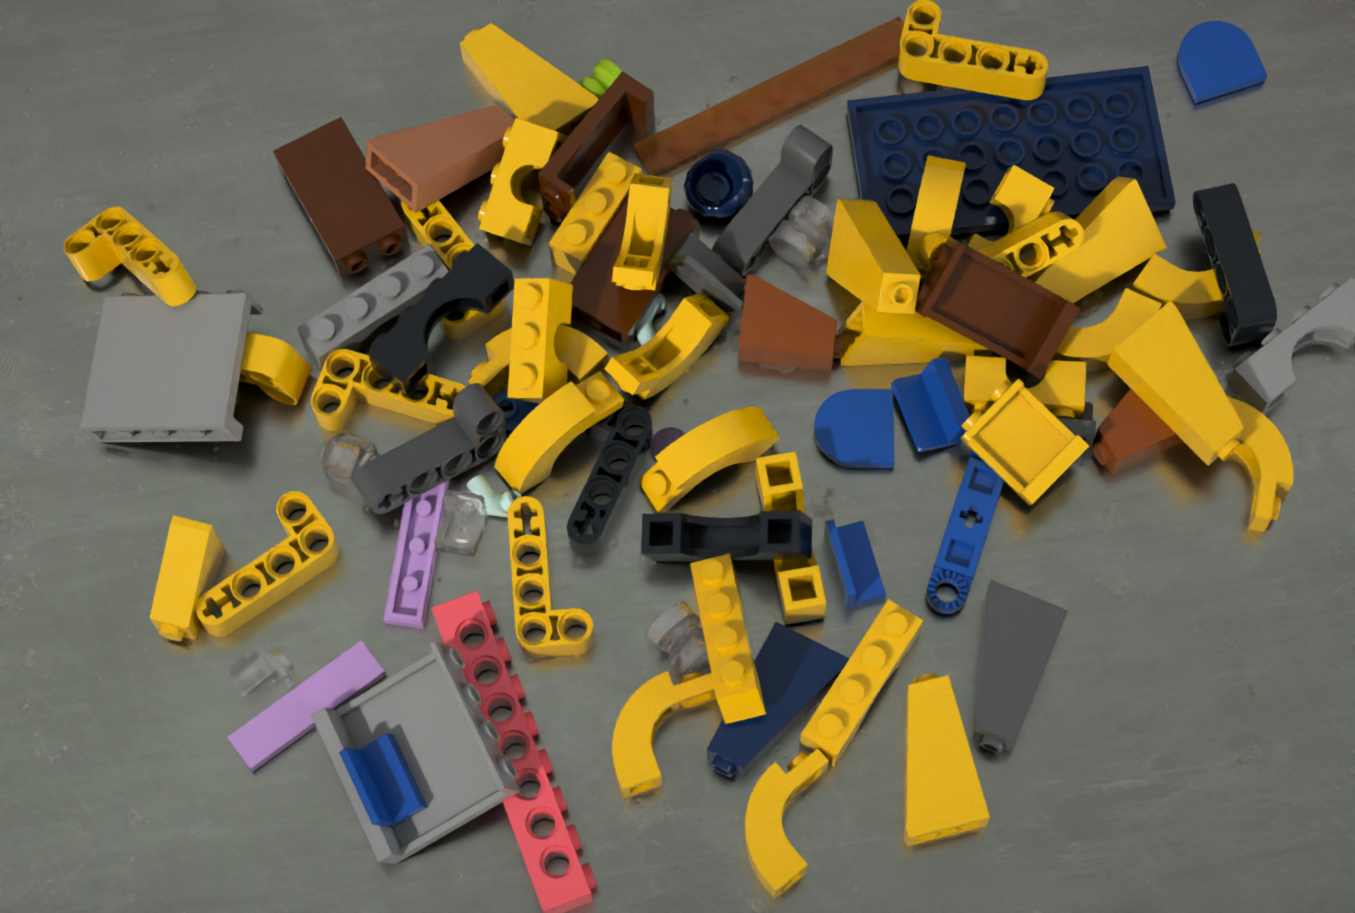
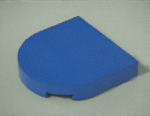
[1178,21,1267,104]
[814,389,894,468]

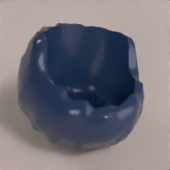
[684,148,754,219]

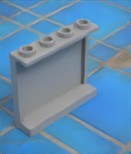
[80,289,263,442]
[311,641,520,864]

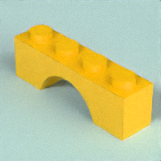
[755,451,826,625]
[690,553,766,724]
[800,599,923,768]

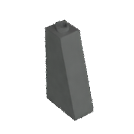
[973,580,1068,753]

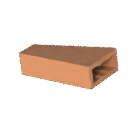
[365,105,515,213]

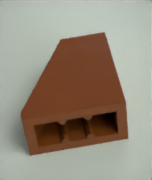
[738,274,843,371]
[1092,389,1184,475]

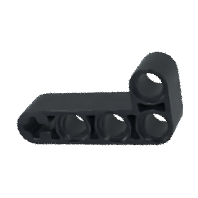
[1193,183,1277,347]
[567,401,653,557]

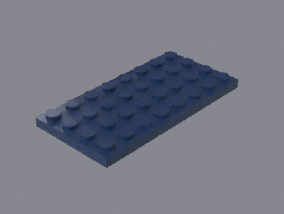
[846,66,1176,241]

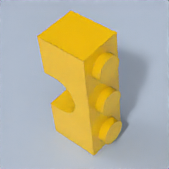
[478,118,568,247]
[549,152,642,275]
[966,165,1055,255]
[507,278,573,403]
[964,356,1086,420]

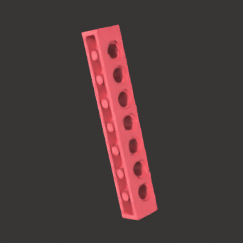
[431,591,597,913]

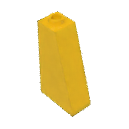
[460,23,599,136]
[1027,176,1167,303]
[826,198,921,314]
[838,301,994,366]
[1107,301,1244,466]
[904,673,990,846]

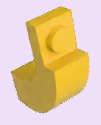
[907,155,966,279]
[612,173,673,290]
[1131,228,1262,319]
[1052,288,1162,372]
[604,293,730,400]
[468,324,609,396]
[494,371,624,494]
[1228,397,1294,532]
[638,406,780,512]
[612,671,716,799]
[745,749,829,899]

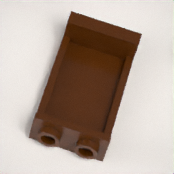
[538,71,655,223]
[273,117,408,276]
[570,193,700,349]
[915,236,1080,379]

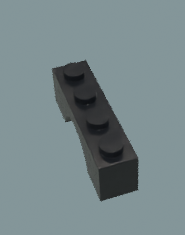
[368,243,514,397]
[641,510,812,561]

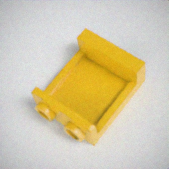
[960,378,1089,505]

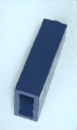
[707,622,849,778]

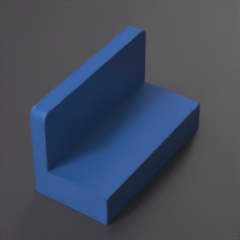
[891,357,970,452]
[824,519,886,610]
[339,733,428,828]

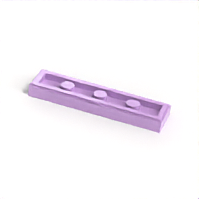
[383,479,451,629]
[227,640,386,772]

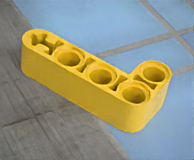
[898,0,1048,100]
[401,200,506,340]
[63,206,197,306]
[918,211,1084,277]
[239,332,312,405]
[311,349,466,431]
[196,491,339,637]
[508,496,595,658]

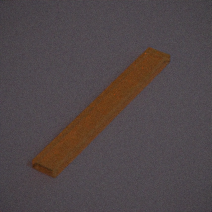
[633,16,904,176]

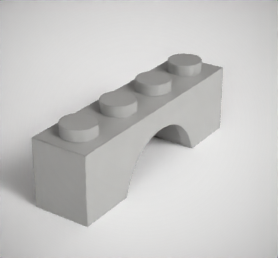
[297,244,449,371]
[1228,277,1355,414]

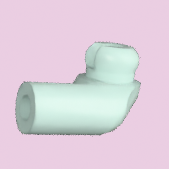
[636,293,666,346]
[467,475,522,518]

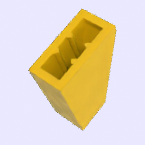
[150,515,226,641]

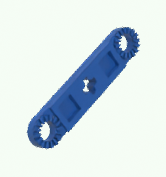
[926,450,1004,614]

